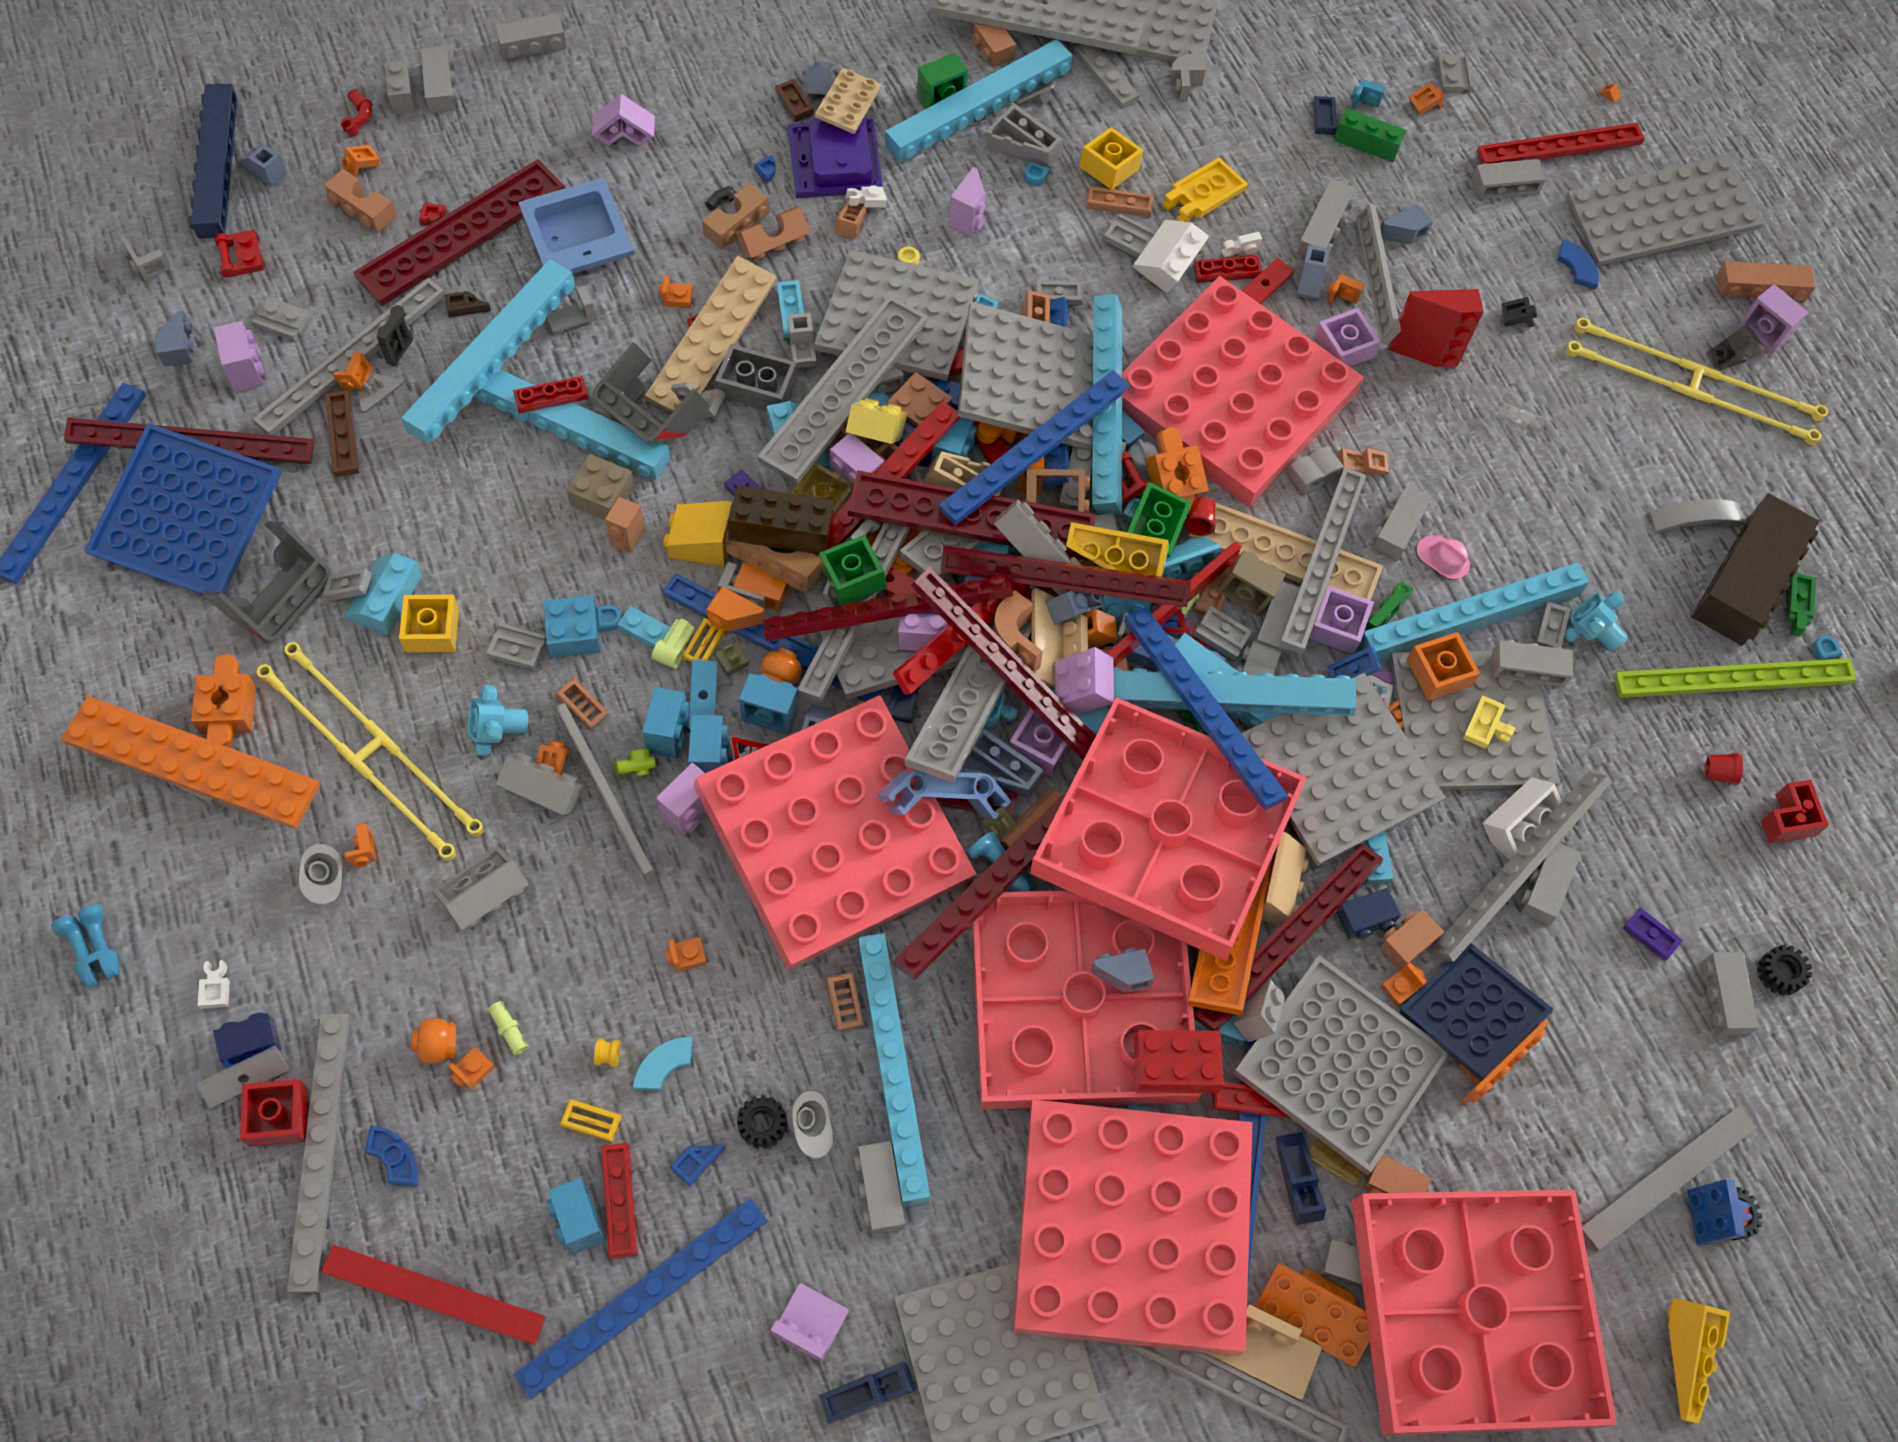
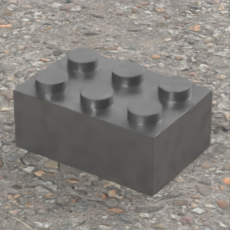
[715,344,797,410]

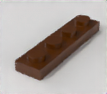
[325,390,359,477]

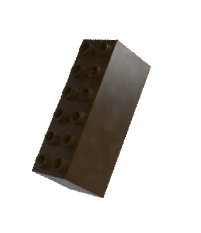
[1691,493,1820,646]

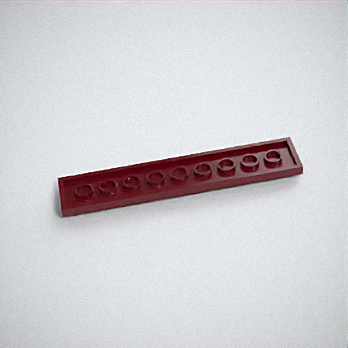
[353,159,565,306]
[848,470,1096,561]

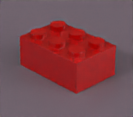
[1134,1030,1224,1093]

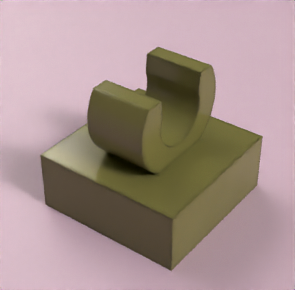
[715,642,749,676]
[982,806,1017,839]

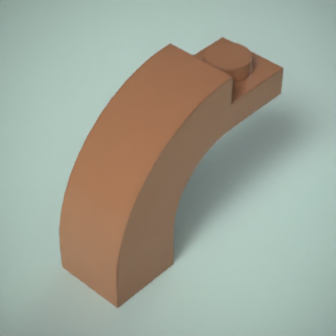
[993,590,1043,672]

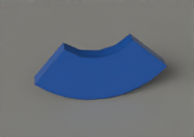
[1557,239,1599,289]
[365,1125,418,1187]

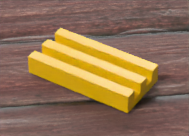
[681,617,727,665]
[560,1099,622,1143]

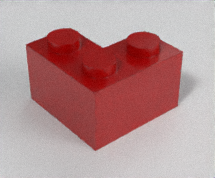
[1760,780,1829,844]

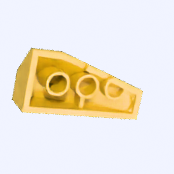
[1066,522,1169,576]
[1668,1297,1730,1423]

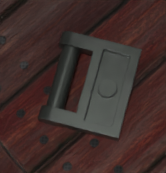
[376,305,414,367]

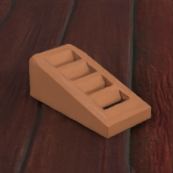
[835,198,869,239]
[555,677,609,730]
[825,972,864,1031]

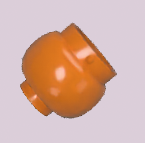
[760,648,802,686]
[411,1018,456,1064]

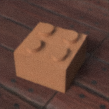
[887,372,953,434]

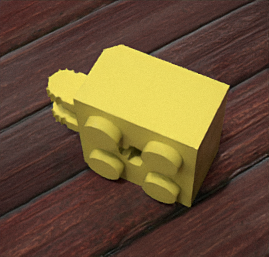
[846,398,908,444]

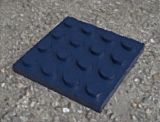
[1399,943,1553,1081]

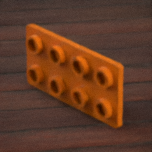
[1457,1020,1549,1106]
[1255,1263,1370,1367]

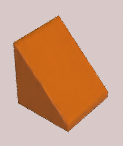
[1599,83,1622,103]

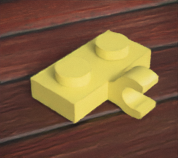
[1463,695,1515,749]

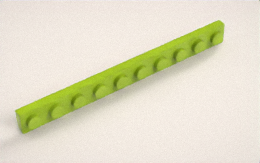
[1613,658,1857,698]

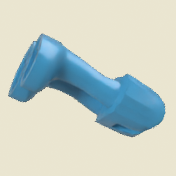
[966,831,1034,892]
[51,904,119,988]

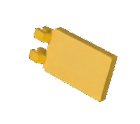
[1162,157,1248,222]

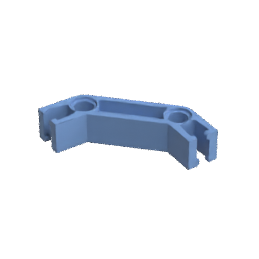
[877,770,1011,819]

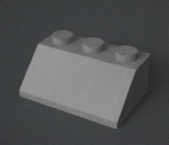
[433,846,529,930]

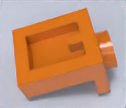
[1408,82,1444,115]
[342,145,380,178]
[1327,274,1365,304]
[659,275,694,308]
[333,353,373,390]
[536,740,572,775]
[344,823,377,867]
[665,937,707,972]
[1380,962,1427,1007]
[448,1047,495,1090]

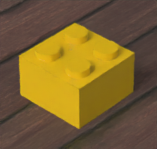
[1079,127,1144,190]
[399,595,459,653]

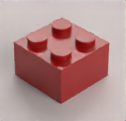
[240,1079,307,1147]

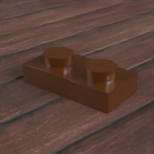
[775,79,814,121]

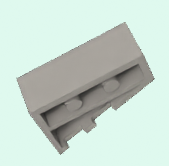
[985,103,1063,168]

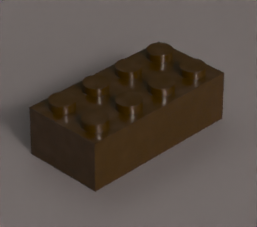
[728,485,834,554]

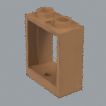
[1026,469,1090,513]

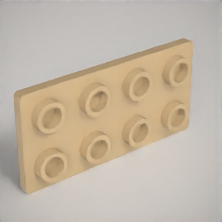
[815,68,882,134]
[1032,588,1088,688]
[1204,1304,1322,1400]

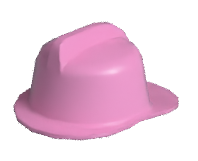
[1417,535,1470,580]

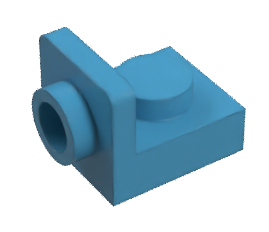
[1350,79,1386,109]

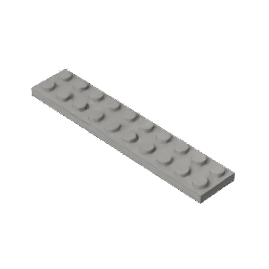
[931,0,1144,55]
[757,295,928,484]
[905,598,1032,783]

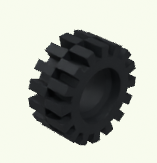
[1757,945,1812,996]
[737,1095,787,1149]

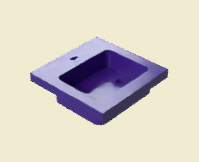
[788,118,883,198]

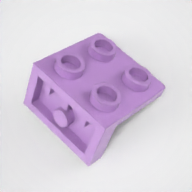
[771,1283,848,1363]

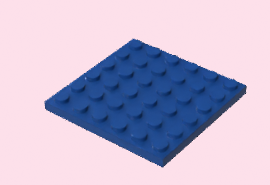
[84,423,282,596]

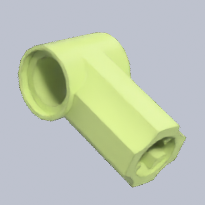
[652,619,695,669]

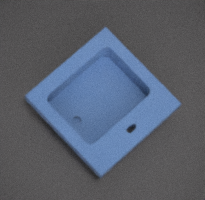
[518,177,635,274]

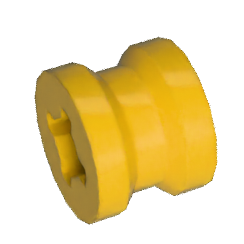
[594,1038,621,1068]

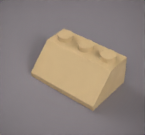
[1261,832,1308,926]

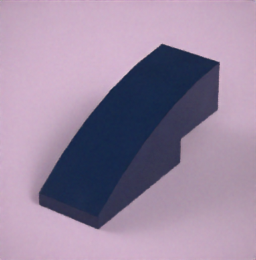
[1276,1132,1326,1225]
[819,1363,916,1424]

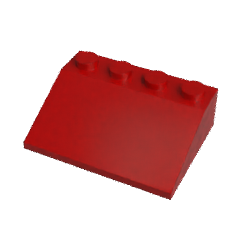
[1388,289,1484,368]

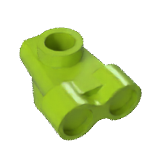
[614,749,656,776]

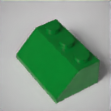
[1333,108,1408,162]
[1125,482,1192,558]

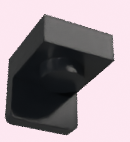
[1501,297,1537,327]

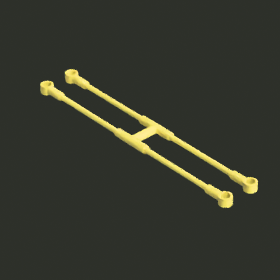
[1566,318,1828,445]
[257,642,484,861]

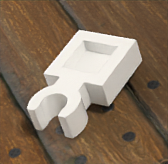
[846,186,887,207]
[1221,232,1262,258]
[197,960,230,1009]

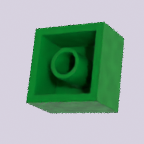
[917,53,968,109]
[819,535,887,606]

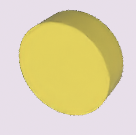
[897,246,920,265]

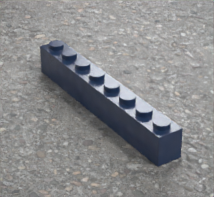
[189,83,238,239]

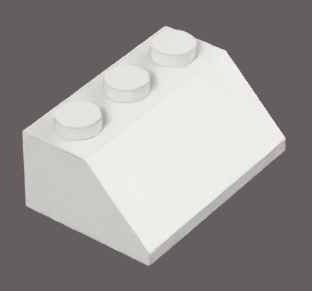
[1132,220,1209,293]
[1483,777,1562,860]

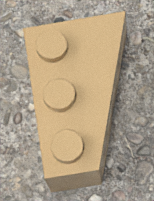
[923,451,1001,496]

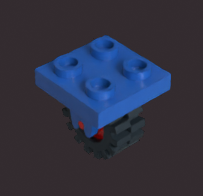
[1687,1179,1763,1246]

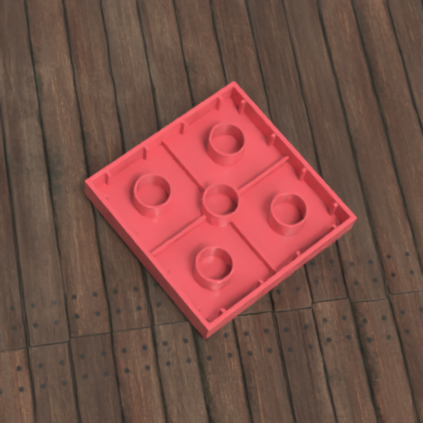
[1122,276,1364,508]
[693,695,976,971]
[1030,697,1307,961]
[971,891,1201,1110]
[1012,1100,1252,1356]
[1351,1190,1617,1436]

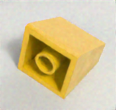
[663,501,733,567]

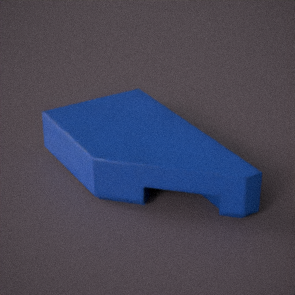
[669,1144,725,1187]

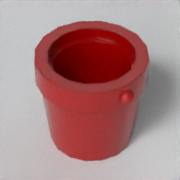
[1185,497,1217,536]
[1704,753,1743,785]

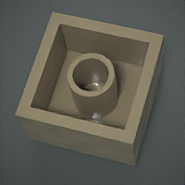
[566,454,635,520]
[1216,550,1286,615]

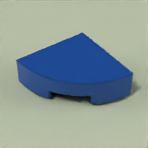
[754,155,776,184]

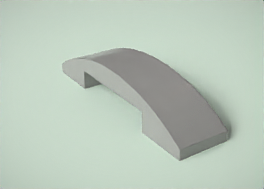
[1648,499,1745,533]

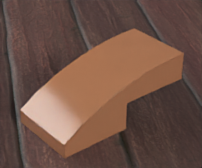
[1337,448,1389,476]

